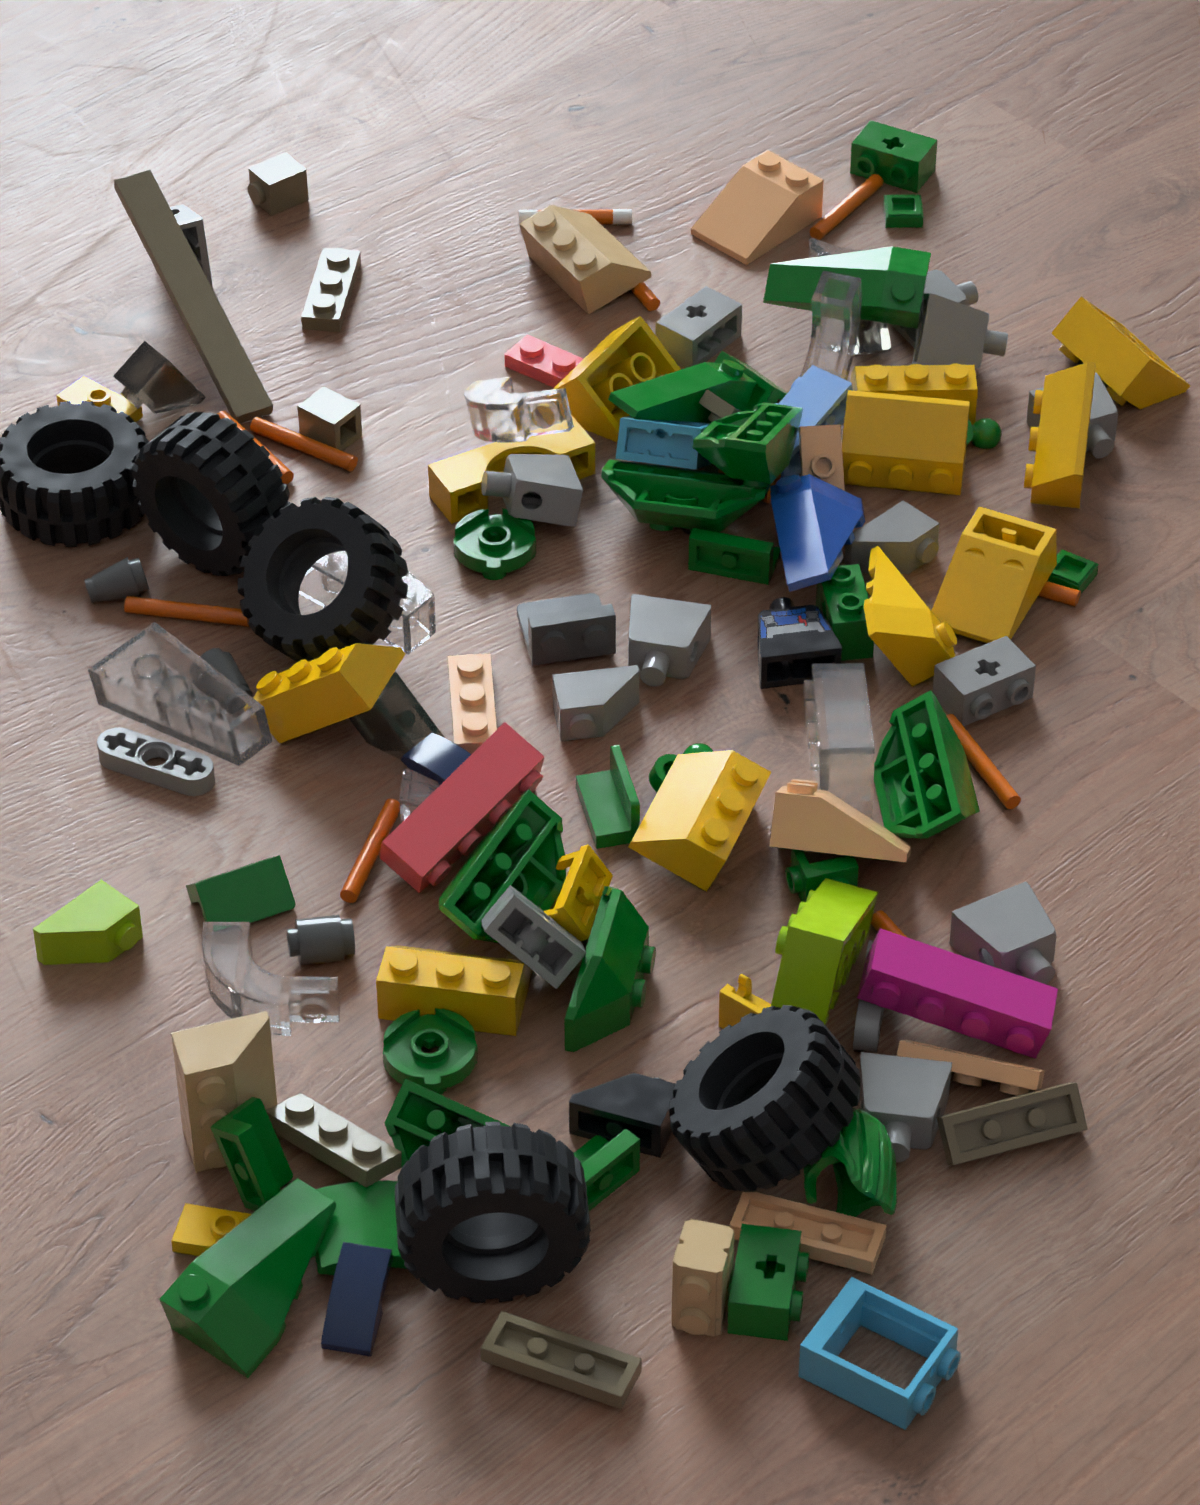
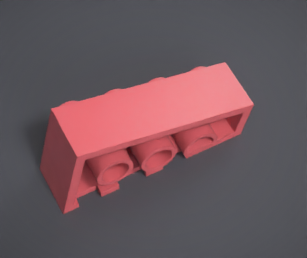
[380,722,544,893]

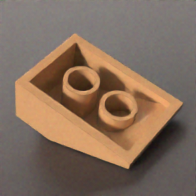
[691,150,824,265]
[770,779,912,862]

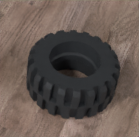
[0,401,149,547]
[132,412,291,576]
[237,497,408,662]
[669,1005,861,1192]
[395,1122,591,1303]

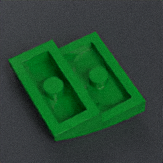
[315,1181,407,1275]

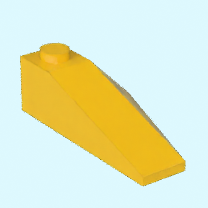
[864,546,957,687]

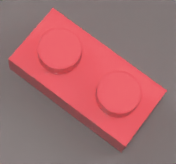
[504,335,584,388]

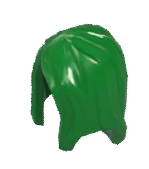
[803,1108,897,1217]

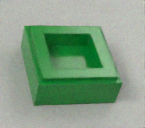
[883,194,924,228]
[1047,549,1099,594]

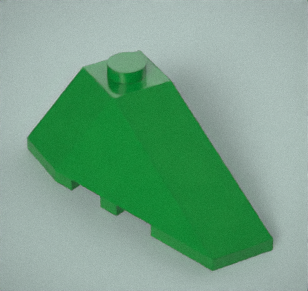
[763,246,931,329]
[608,359,757,423]
[159,1178,336,1378]

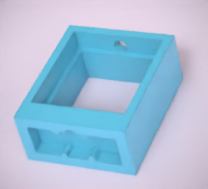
[615,416,711,470]
[799,1277,961,1430]

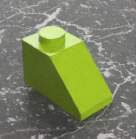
[33,879,143,965]

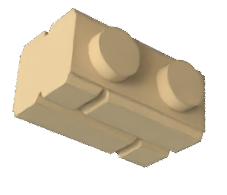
[672,1219,734,1337]

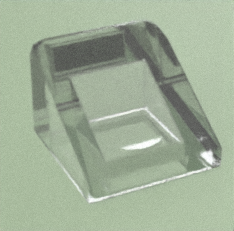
[400,769,440,821]

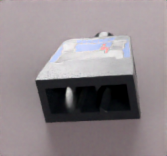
[757,597,842,689]

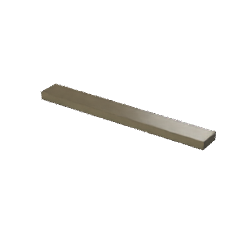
[114,170,273,424]

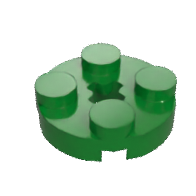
[453,508,536,580]
[383,1008,478,1095]

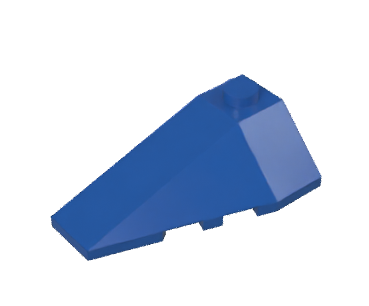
[770,474,865,592]

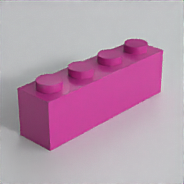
[857,928,1058,1059]

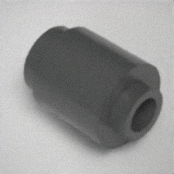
[287,915,355,965]

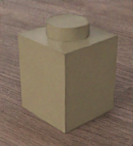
[247,152,309,216]
[298,387,362,451]

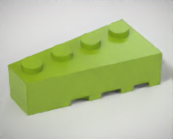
[771,878,878,1026]

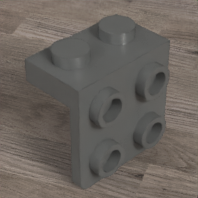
[517,593,616,666]

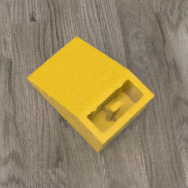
[932,506,1057,643]

